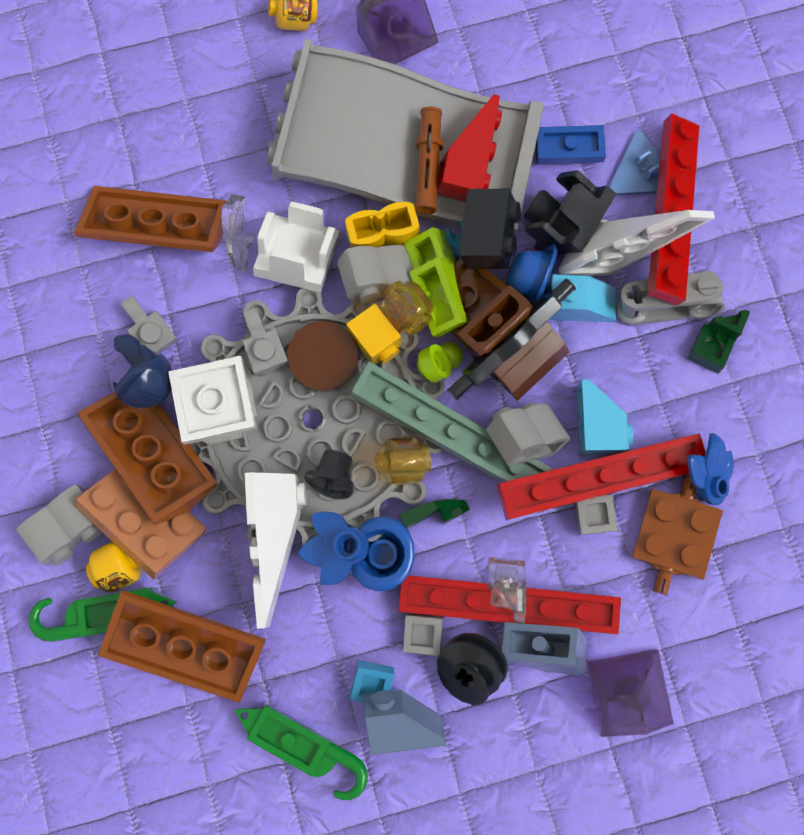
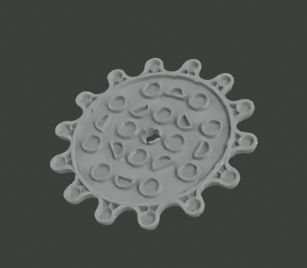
[189,288,445,546]

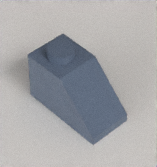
[502,622,587,675]
[364,690,446,755]

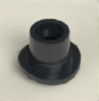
[304,450,355,499]

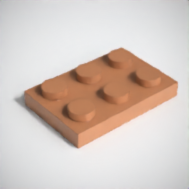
[74,469,207,580]

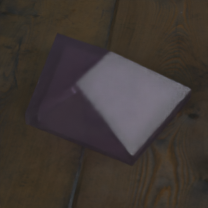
[356,0,439,64]
[586,649,674,737]

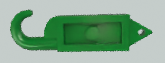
[28,588,177,642]
[235,704,368,800]

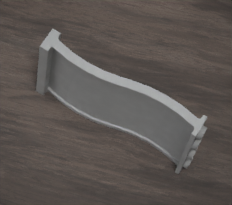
[267,38,544,234]

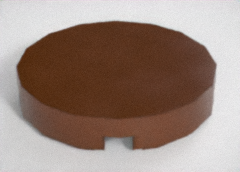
[287,321,359,392]

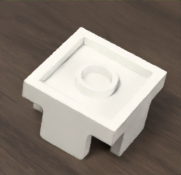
[253,202,340,293]
[168,356,257,445]

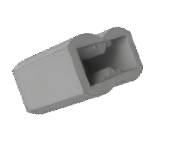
[337,245,415,303]
[486,402,571,466]
[16,484,102,566]

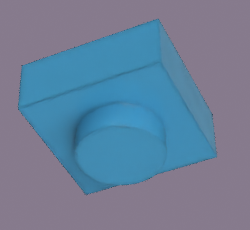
[349,660,395,703]

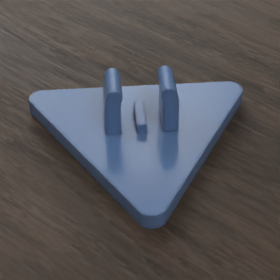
[609,131,660,195]

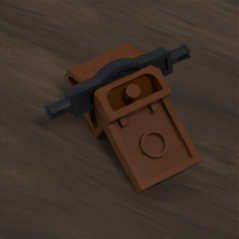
[417,258,576,401]

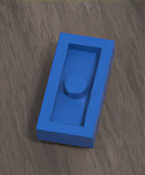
[536,125,606,164]

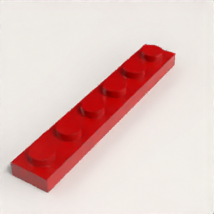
[647,113,700,306]
[496,433,706,521]
[398,575,621,635]

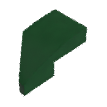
[687,309,750,374]
[399,499,470,530]

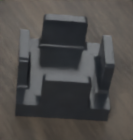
[524,170,617,254]

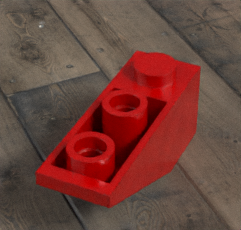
[437,94,502,202]

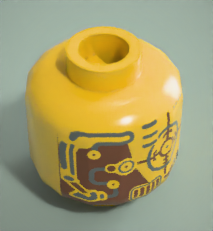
[268,0,317,31]
[86,542,142,593]

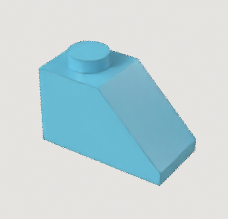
[546,274,616,322]
[576,379,634,456]

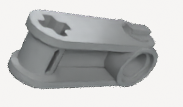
[616,271,725,325]

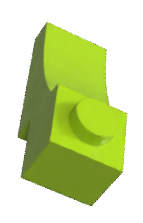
[404,227,468,337]

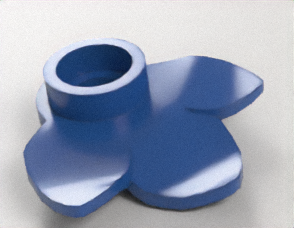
[687,433,734,505]
[298,511,369,585]

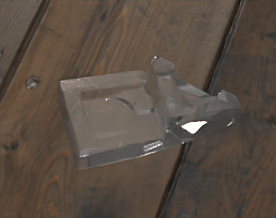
[222,194,255,271]
[487,557,526,623]

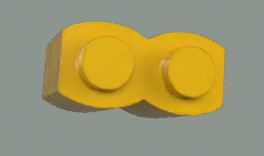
[345,202,420,248]

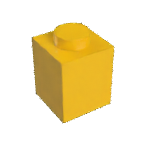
[346,303,401,365]

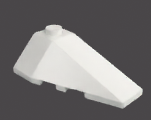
[559,210,715,276]
[245,472,307,629]

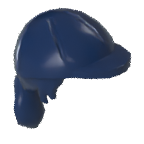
[112,334,172,408]

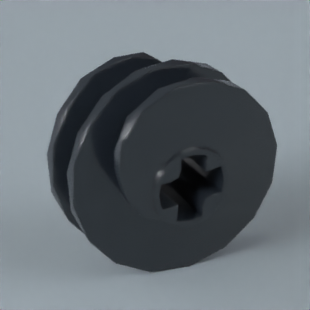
[437,633,508,705]

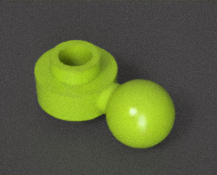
[417,342,463,383]

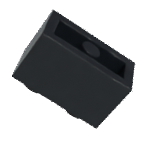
[459,188,521,269]

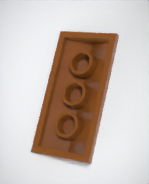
[74,186,227,252]
[77,391,218,526]
[98,590,266,703]

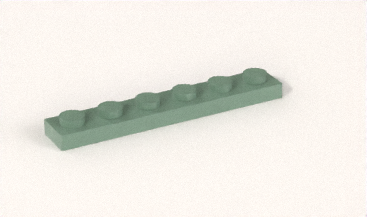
[349,361,554,483]

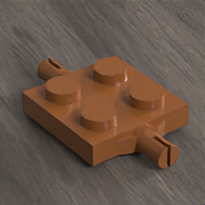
[631,474,723,596]

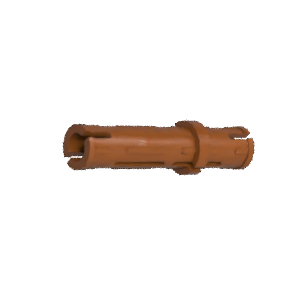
[415,106,444,214]

